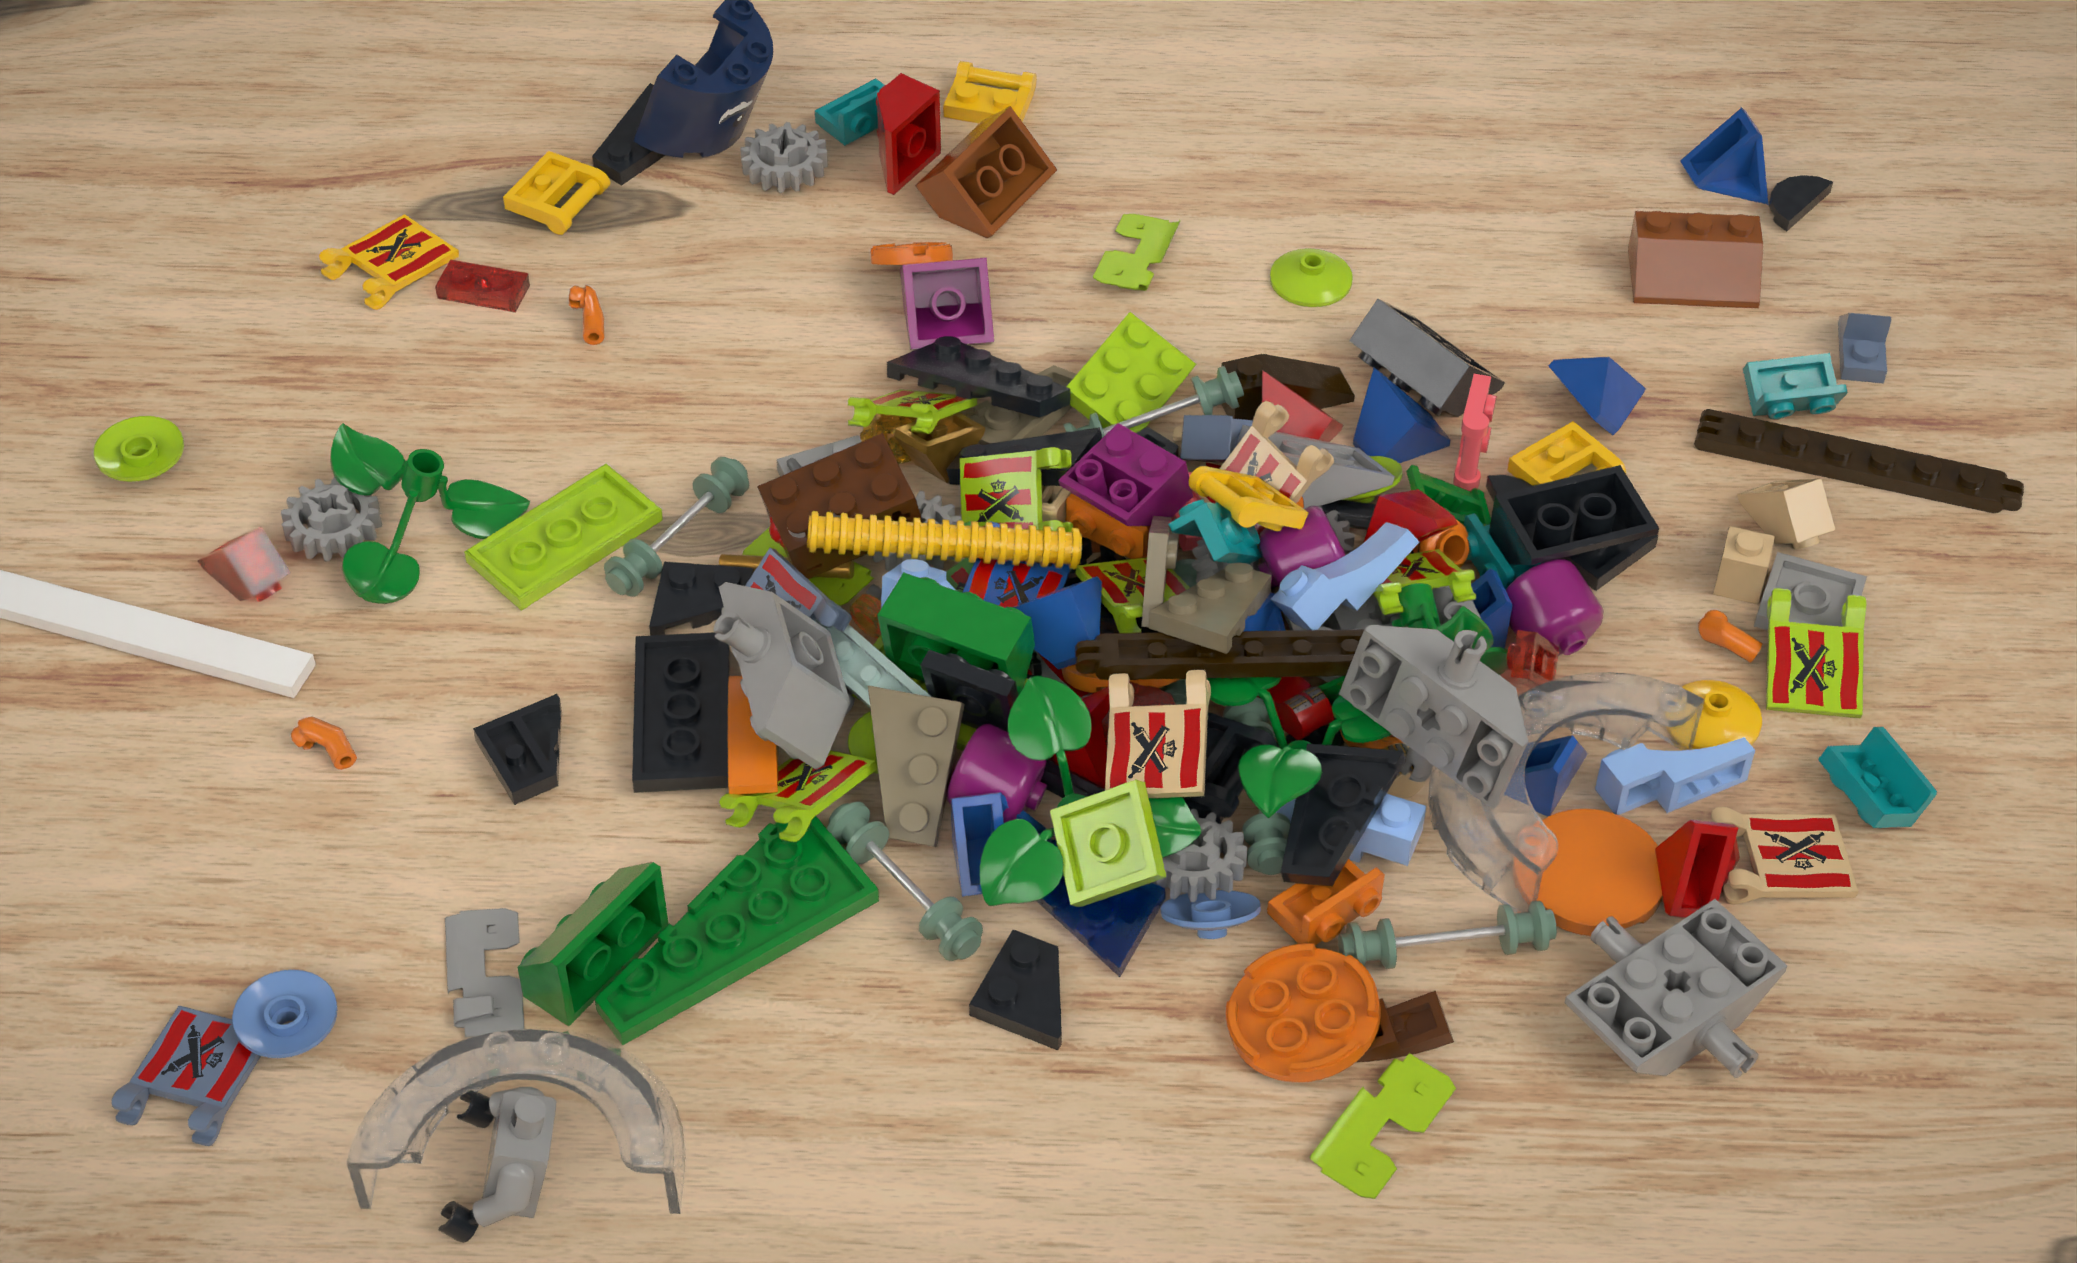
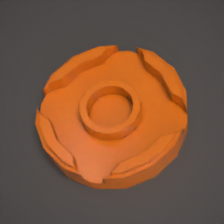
[871,242,953,265]

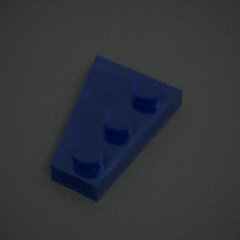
[1036,833,1166,977]

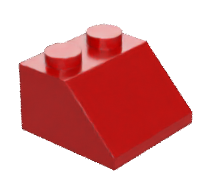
[876,73,941,195]

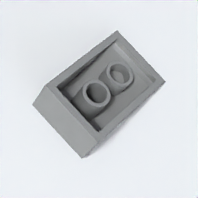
[1236,425,1395,509]

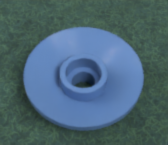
[1161,890,1261,939]
[232,970,338,1058]

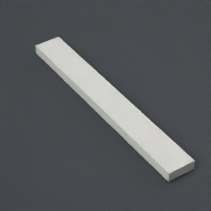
[0,570,316,698]

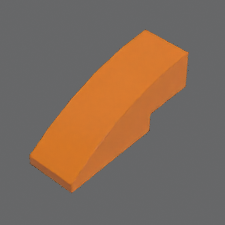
[728,676,779,794]

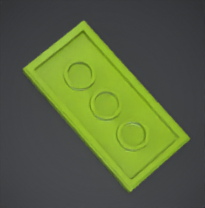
[464,464,663,611]

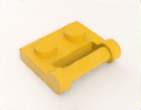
[943,61,1037,123]
[503,151,610,235]
[1507,421,1626,486]
[1188,466,1309,531]

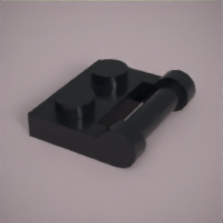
[1182,712,1277,818]

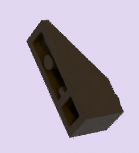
[1221,354,1355,420]

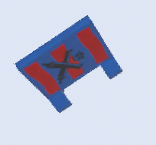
[962,521,1071,608]

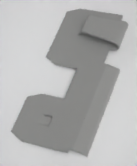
[445,908,524,1037]

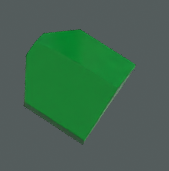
[1406,465,1491,526]

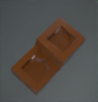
[1357,991,1454,1062]

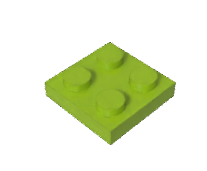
[1050,779,1166,907]

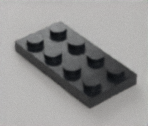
[632,632,730,793]

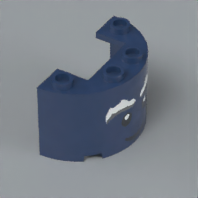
[633,0,773,158]

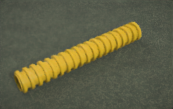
[807,511,1082,569]

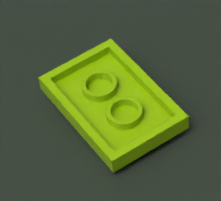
[1066,312,1197,433]

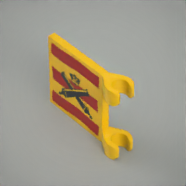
[319,214,459,310]

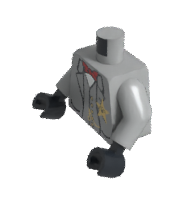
[438,1087,557,1243]

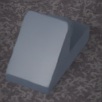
[1838,313,1892,384]
[1180,415,1253,463]

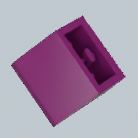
[1059,423,1193,526]

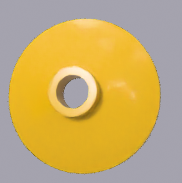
[1667,680,1762,749]

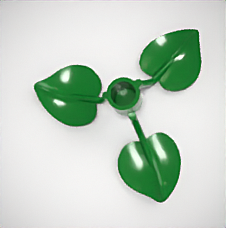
[330,423,530,604]
[1317,583,1516,703]
[980,676,1201,906]
[1206,677,1392,818]

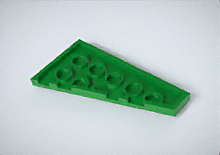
[594,816,879,1045]

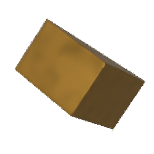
[894,412,986,483]

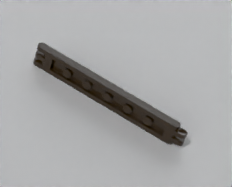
[1694,409,2024,513]
[1075,628,1423,680]

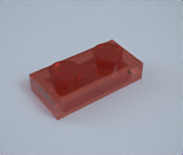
[435,259,530,313]
[1507,630,1559,693]

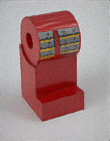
[1257,677,1334,740]

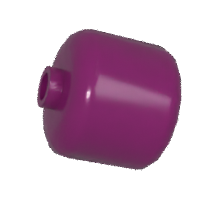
[1258,506,1346,589]
[1506,559,1604,660]
[947,724,1047,823]

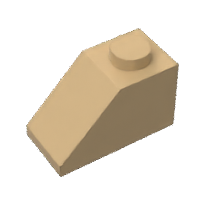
[1737,478,1835,549]
[1713,526,1775,605]

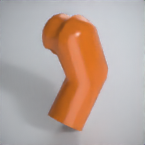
[569,285,604,345]
[1698,610,1763,663]
[291,716,357,770]

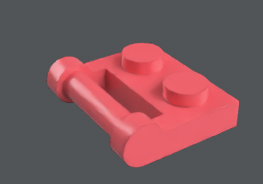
[1453,373,1497,492]

